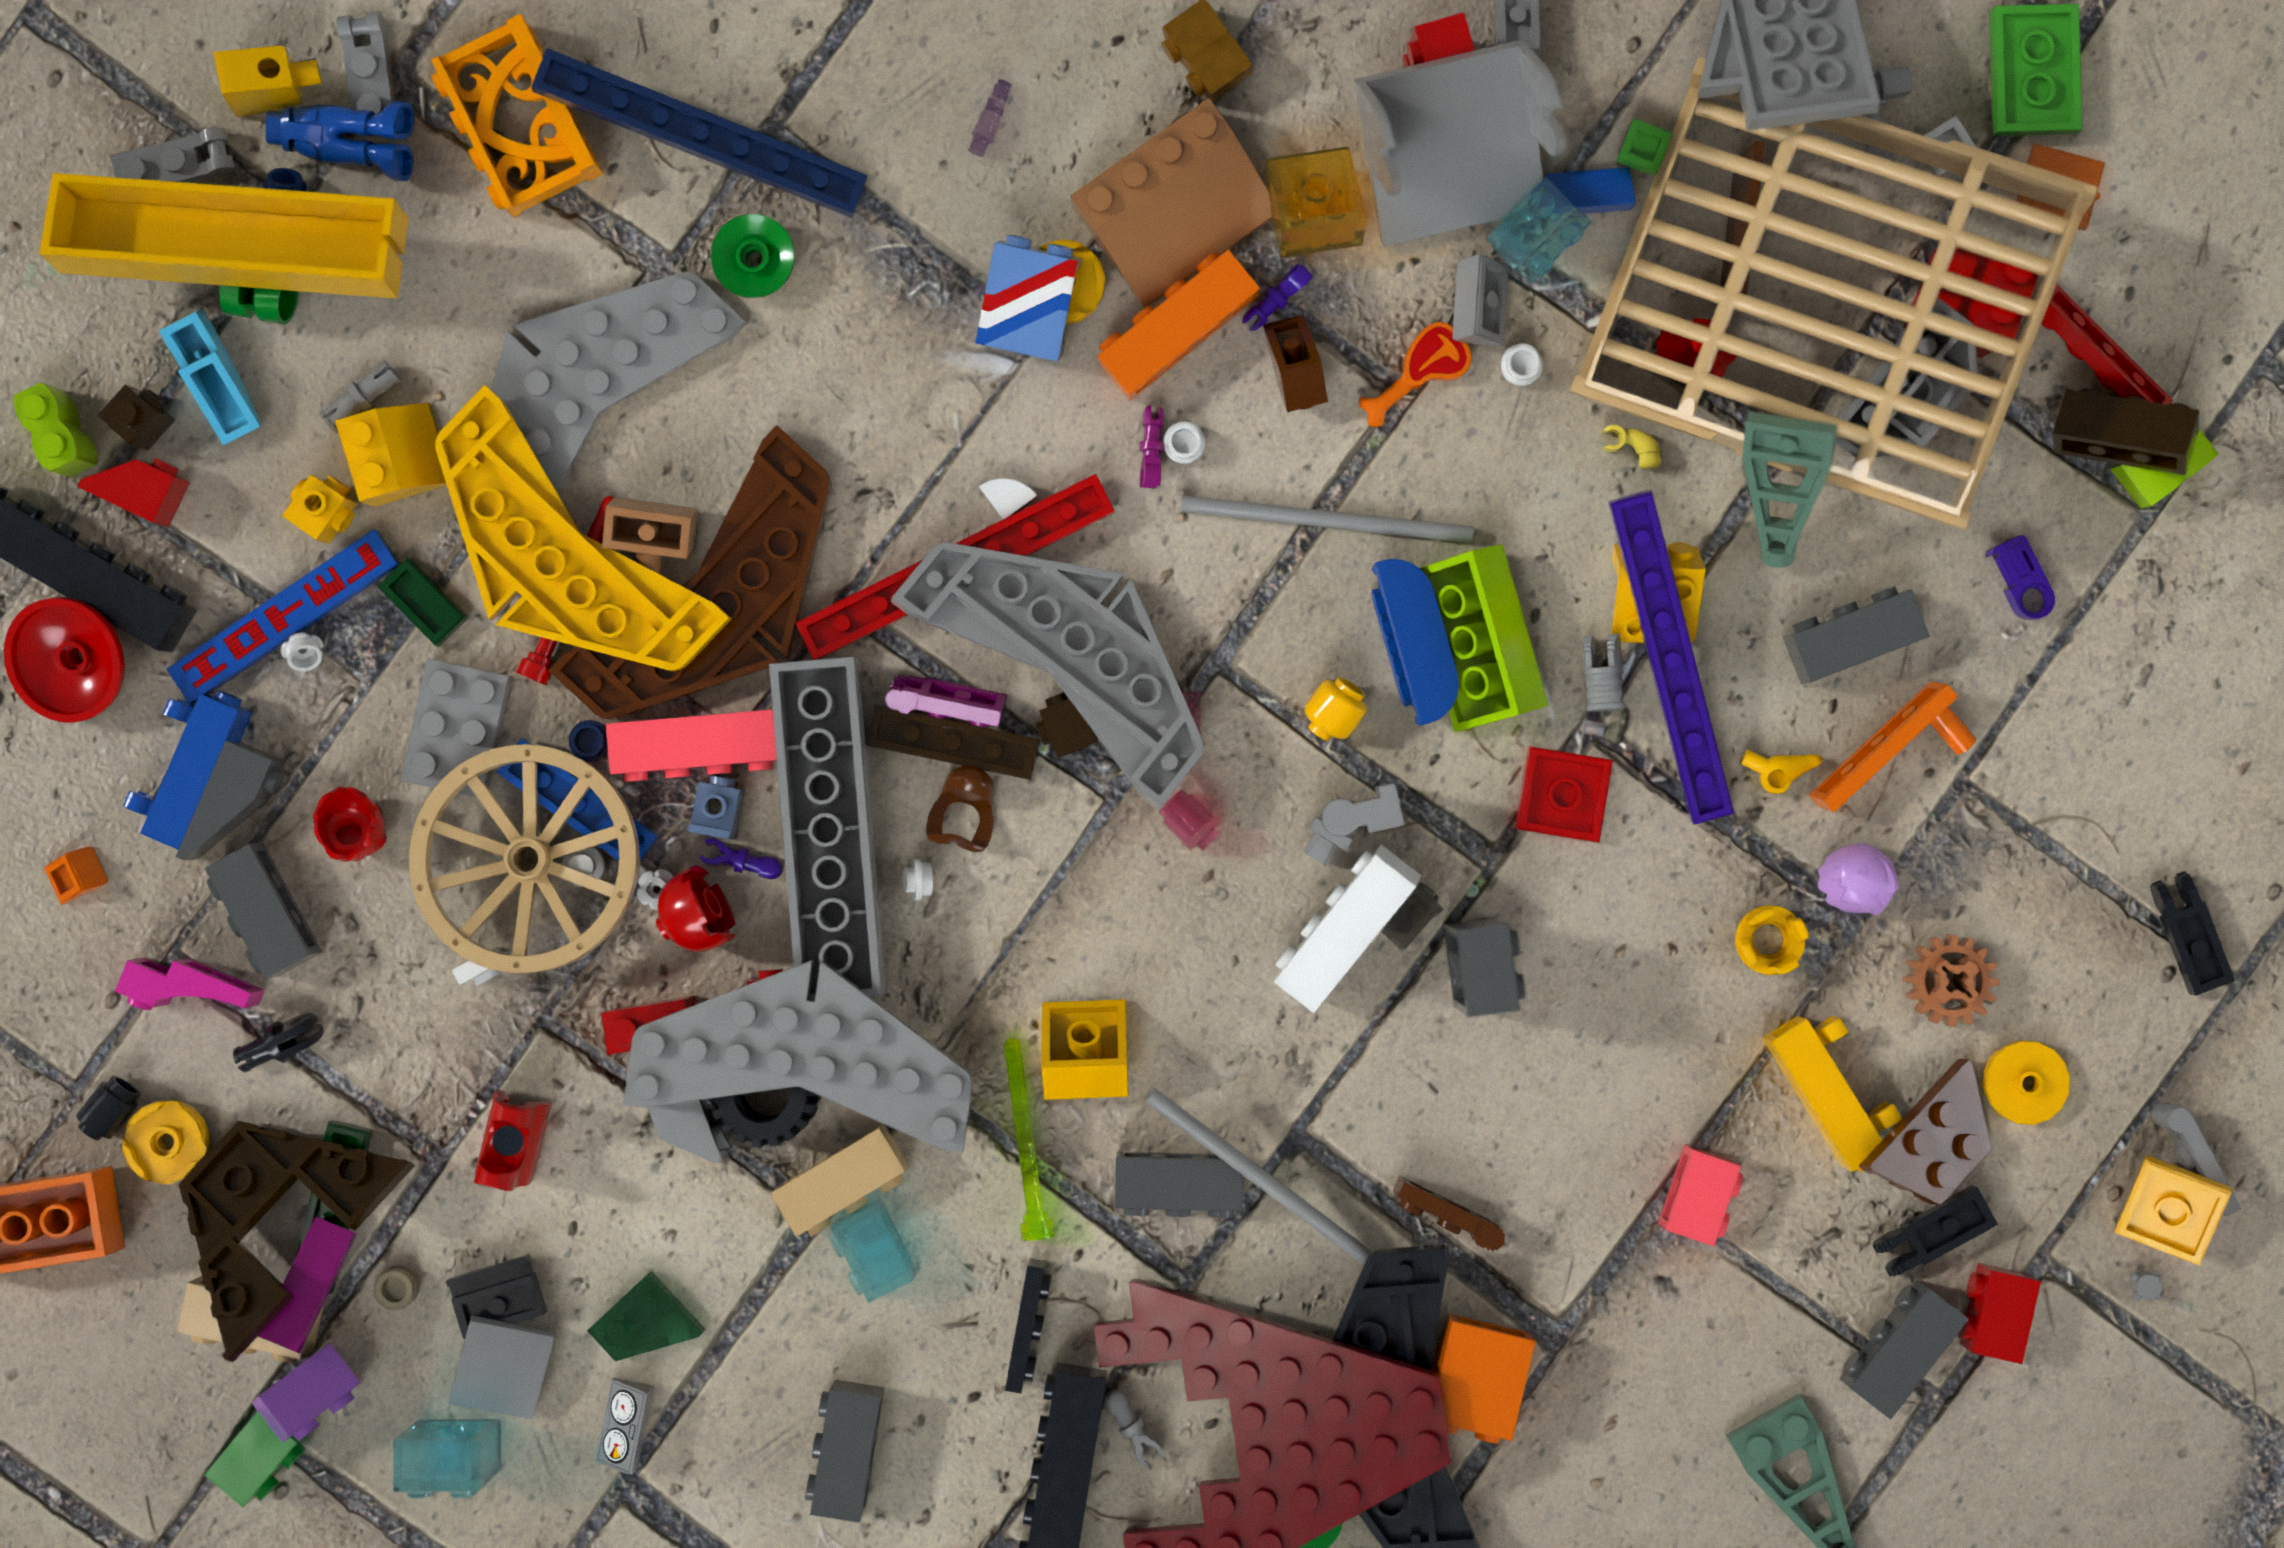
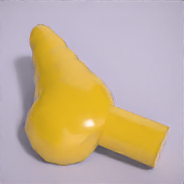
[1739,749,1822,794]

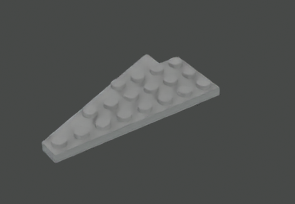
[1698,0,1881,131]

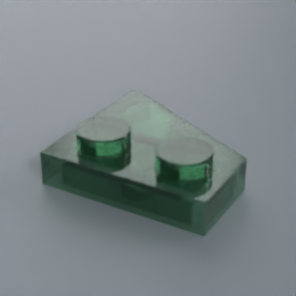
[587,1271,706,1362]

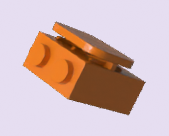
[1432,1313,1536,1444]

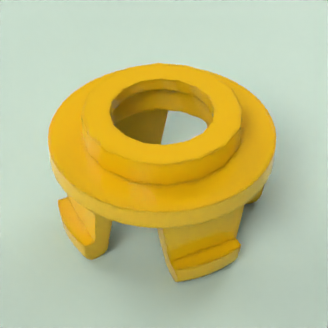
[1735,905,1810,975]

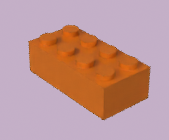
[0,1165,126,1274]

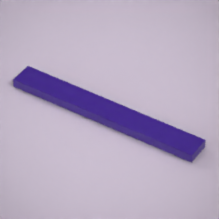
[1608,489,1734,825]

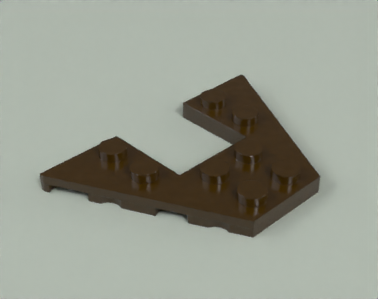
[178,1121,415,1363]

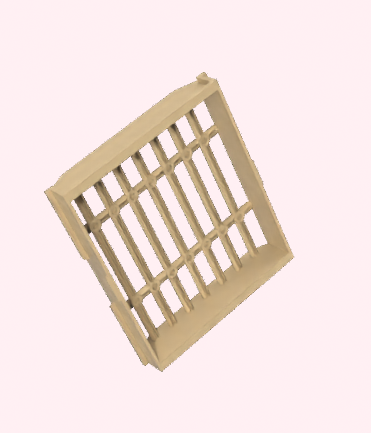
[1570,57,2099,531]

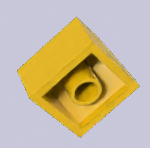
[335,402,447,507]
[1041,999,1129,1100]

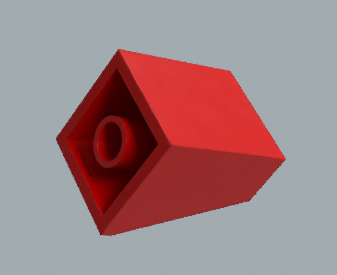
[1903,244,2039,358]

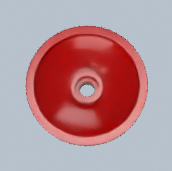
[4,597,125,723]

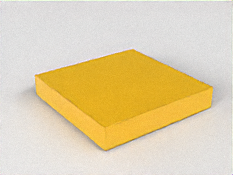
[2115,1155,2232,1266]

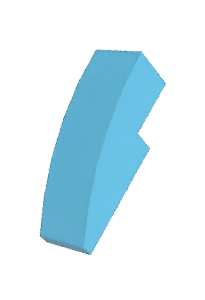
[158,308,262,445]

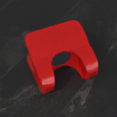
[474,1089,551,1191]

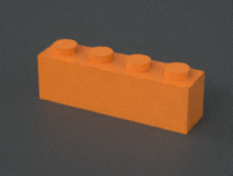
[1097,249,1260,401]

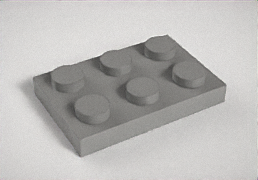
[400,658,513,797]

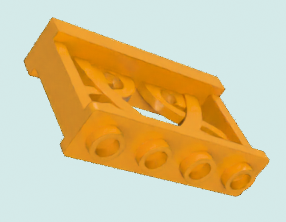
[431,13,604,217]

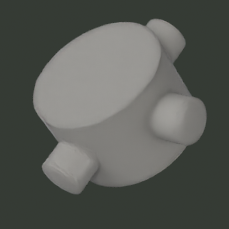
[2129,1269,2163,1302]

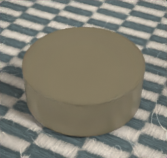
[374,1266,420,1310]

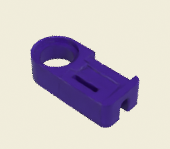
[1986,535,2055,620]

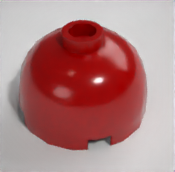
[656,865,736,952]

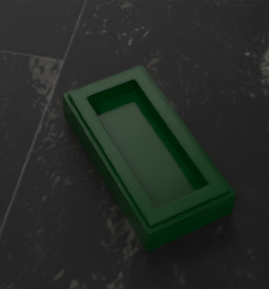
[377,557,469,647]

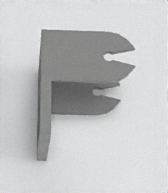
[1354,40,1566,247]

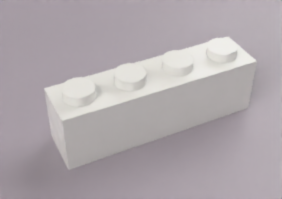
[1274,845,1421,1013]

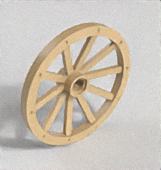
[409,744,640,973]

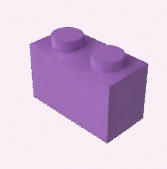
[251,1343,360,1443]

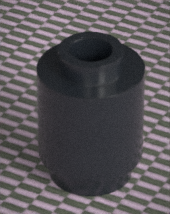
[76,1076,141,1141]

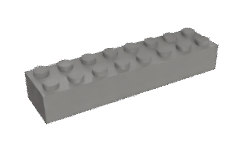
[769,657,887,1000]

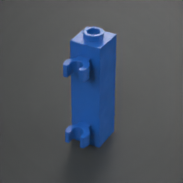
[123,690,253,850]

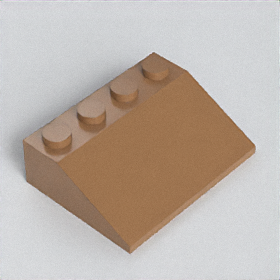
[1070,98,1280,308]

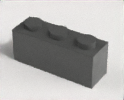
[1783,586,1930,684]
[205,843,323,979]
[1115,1152,1243,1218]
[1840,1280,1969,1420]
[805,1380,884,1523]

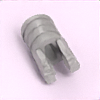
[1583,633,1625,712]

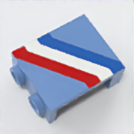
[975,234,1082,362]

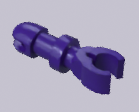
[1242,263,1313,331]
[699,839,782,879]

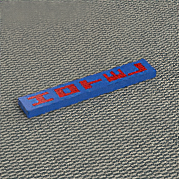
[166,529,400,704]

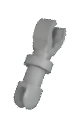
[1104,1390,1163,1468]

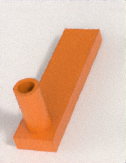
[1808,681,1977,812]

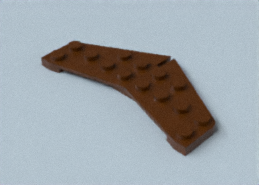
[548,425,832,719]

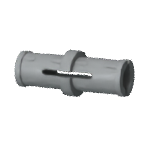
[319,360,402,433]

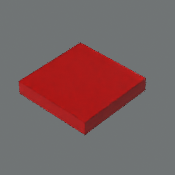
[1515,746,1613,843]

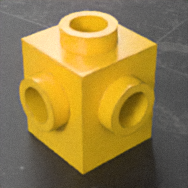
[282,474,358,544]

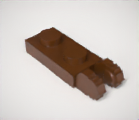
[1392,1176,1505,1252]

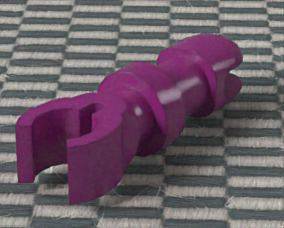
[1139,405,1164,489]

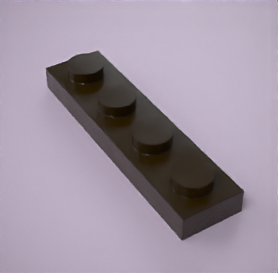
[866,704,1040,780]

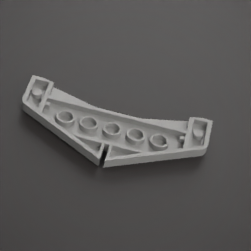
[491,272,747,493]
[891,542,1204,810]
[623,959,973,1153]

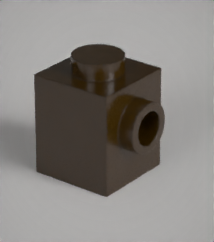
[97,384,176,450]
[1035,692,1098,758]

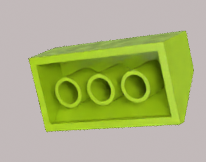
[1420,544,1549,733]

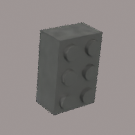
[1443,917,1526,1017]

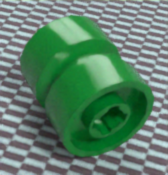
[219,285,298,325]

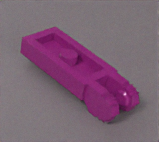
[884,674,1007,727]

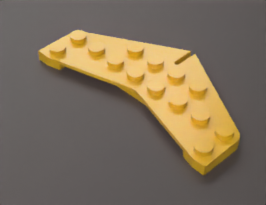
[435,385,732,671]

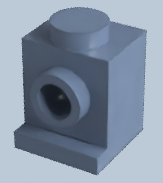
[688,775,745,839]

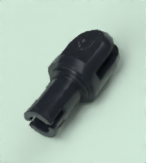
[233,1013,324,1073]

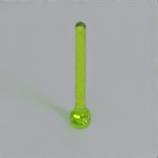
[1004,1037,1055,1241]

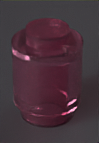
[1159,789,1220,851]

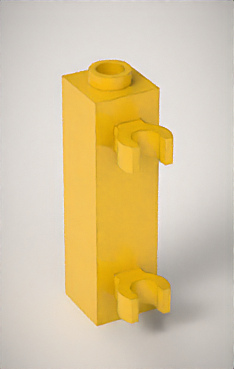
[1762,1015,1903,1172]

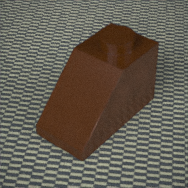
[1263,314,1328,412]

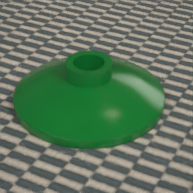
[711,214,795,298]

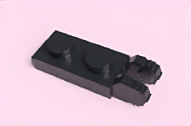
[2150,871,2235,996]
[1872,1185,1998,1277]

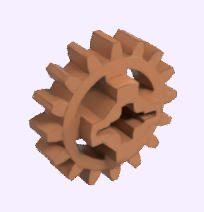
[1902,934,2000,1027]

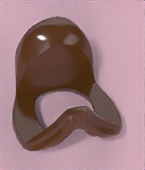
[926,765,994,852]

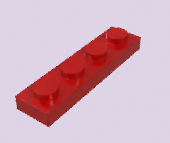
[2041,284,2174,405]

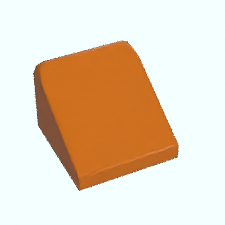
[44,846,108,905]

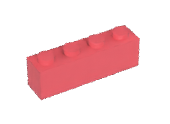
[606,709,777,782]

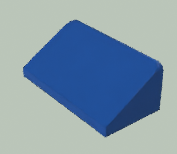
[1545,167,1636,217]

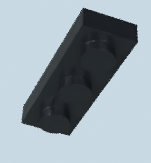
[1005,1258,1052,1394]

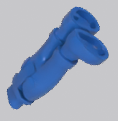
[266,101,415,181]

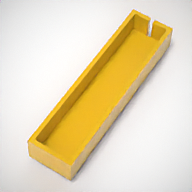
[39,173,409,299]

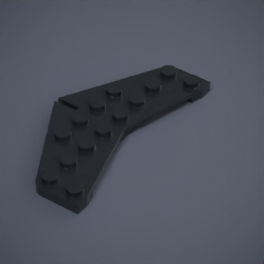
[1332,1244,1480,1548]

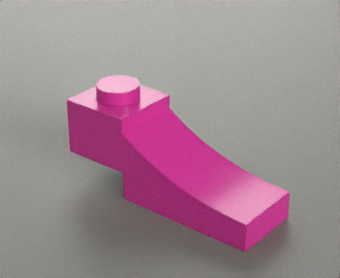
[115,958,265,1010]

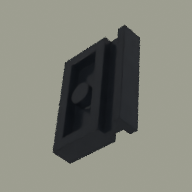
[446,1254,547,1339]

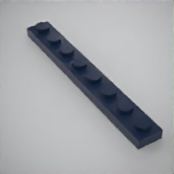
[531,48,868,218]

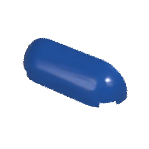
[1371,559,1459,725]

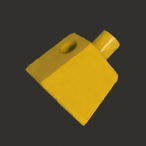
[213,45,322,118]

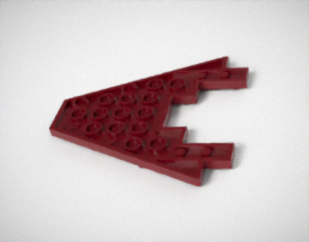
[1094,1279,1453,1548]

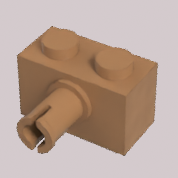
[602,497,699,574]

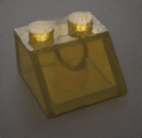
[1266,146,1367,258]

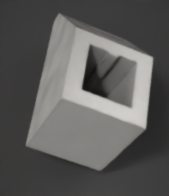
[647,1099,731,1163]

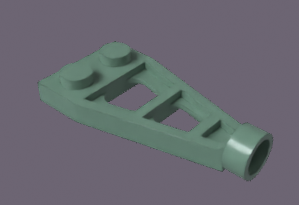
[1742,412,1838,568]
[1726,1394,1858,1548]

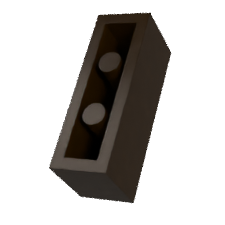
[2053,389,2200,475]

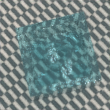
[393,1419,501,1498]

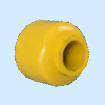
[1305,677,1367,741]

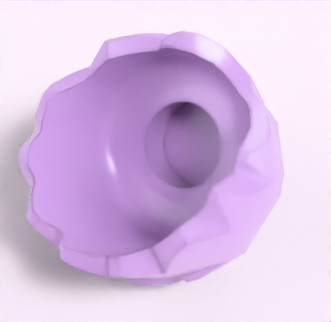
[1818,843,1899,916]

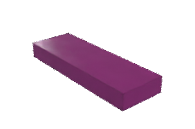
[258,1217,357,1353]

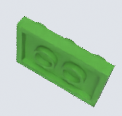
[1989,4,2082,136]

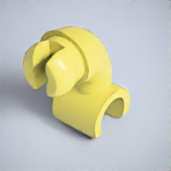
[1601,425,1662,469]

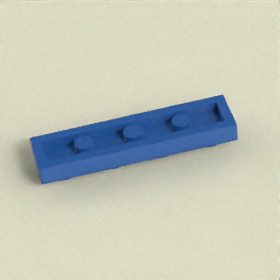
[496,738,660,863]

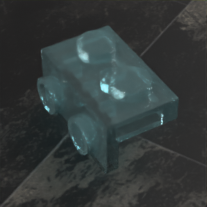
[1486,177,1591,283]

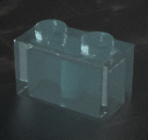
[829,1198,918,1303]

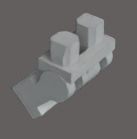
[1303,783,1405,866]

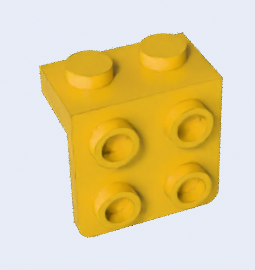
[1611,542,1706,643]

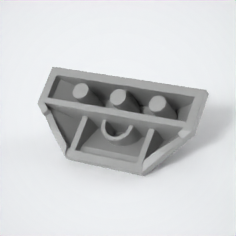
[1836,297,1978,457]

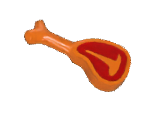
[1358,322,1472,427]

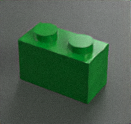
[204,1411,311,1507]

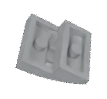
[448,1315,555,1419]

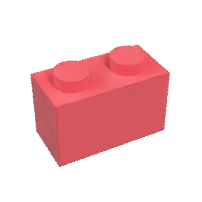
[1658,1144,1743,1246]

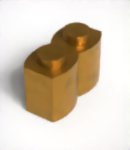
[1161,0,1252,102]

